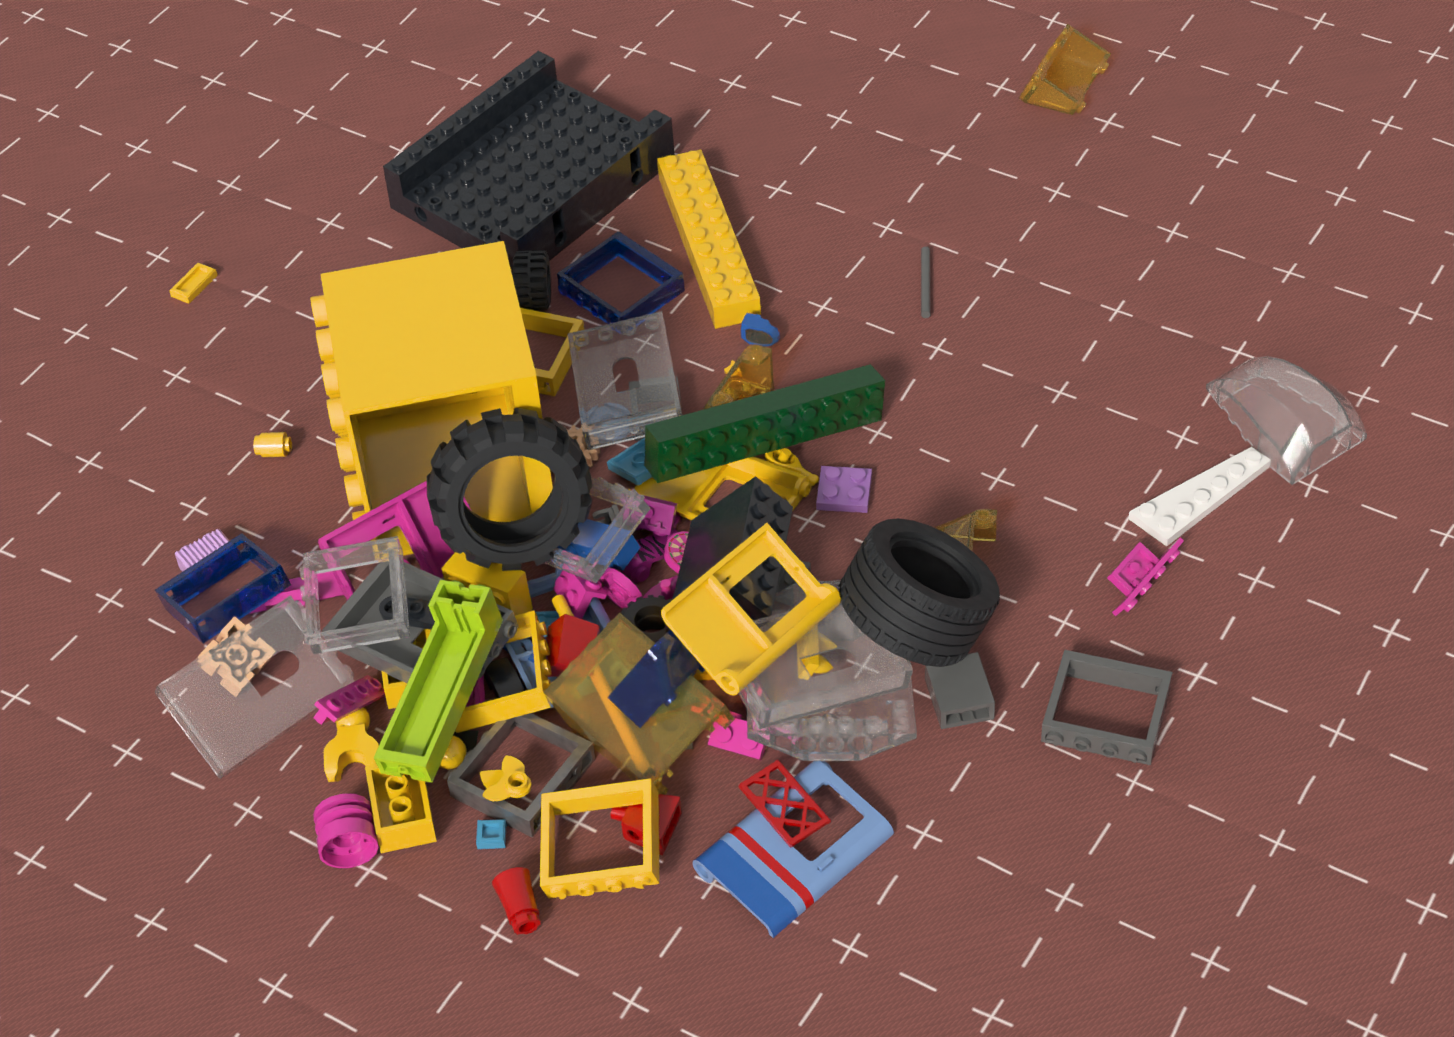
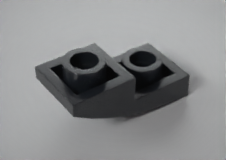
[484,657,525,699]

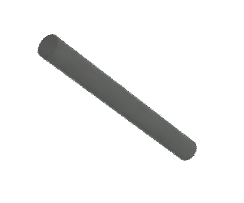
[921,247,931,318]

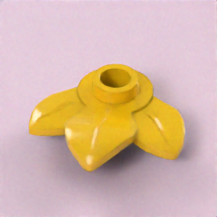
[480,755,532,801]

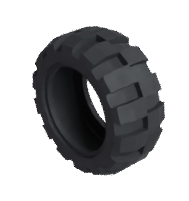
[427,408,593,571]

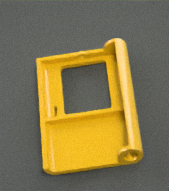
[661,523,841,695]

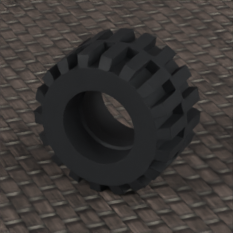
[512,250,551,310]
[618,595,685,667]

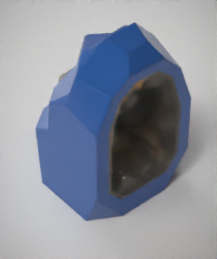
[741,313,780,347]

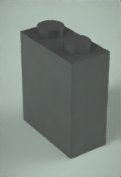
[925,652,995,729]

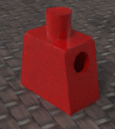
[610,794,682,856]

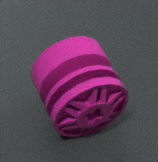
[313,794,379,868]

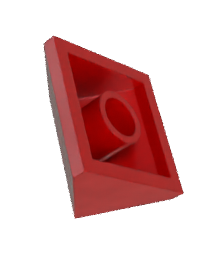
[546,614,600,677]

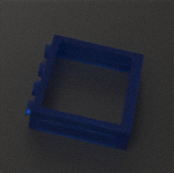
[557,231,685,335]
[155,533,291,644]

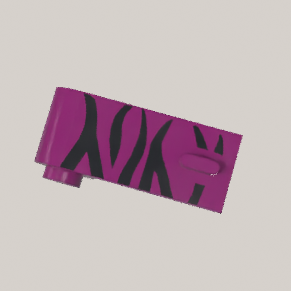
[619,530,678,583]

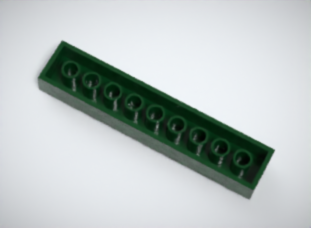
[644,364,885,483]

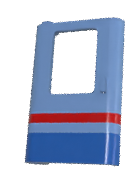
[692,760,894,938]

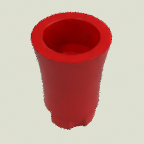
[492,867,541,935]

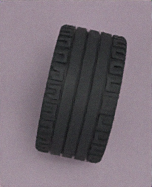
[839,518,1000,667]

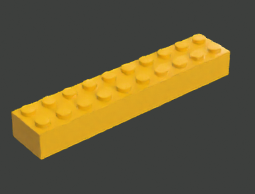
[657,150,761,329]

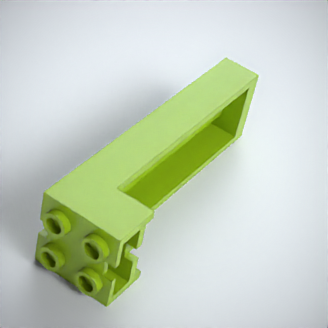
[374,580,503,783]

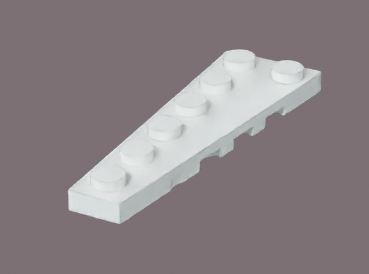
[1128,447,1271,546]

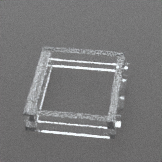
[544,477,651,583]
[299,536,410,655]

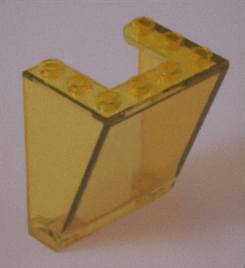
[543,613,735,795]

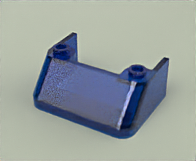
[607,629,705,728]

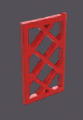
[738,760,831,848]

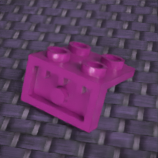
[621,491,683,536]

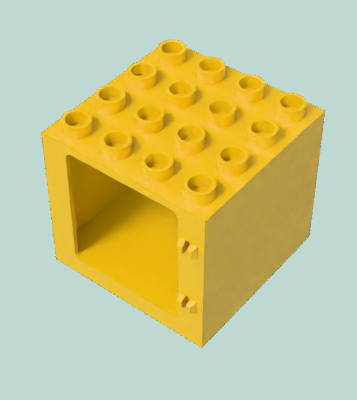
[310,241,553,561]

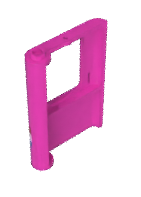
[318,481,471,600]

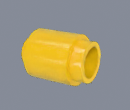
[254,432,292,457]

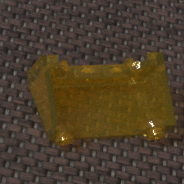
[1019,24,1111,115]
[702,344,774,410]

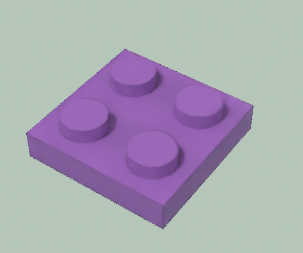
[816,466,872,513]

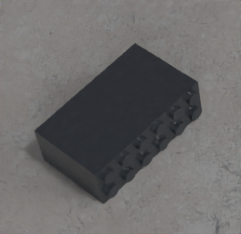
[665,476,793,645]

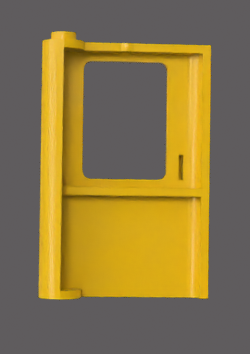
[626,456,811,520]

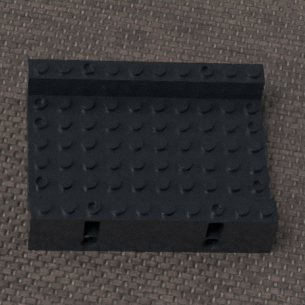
[383,51,675,277]

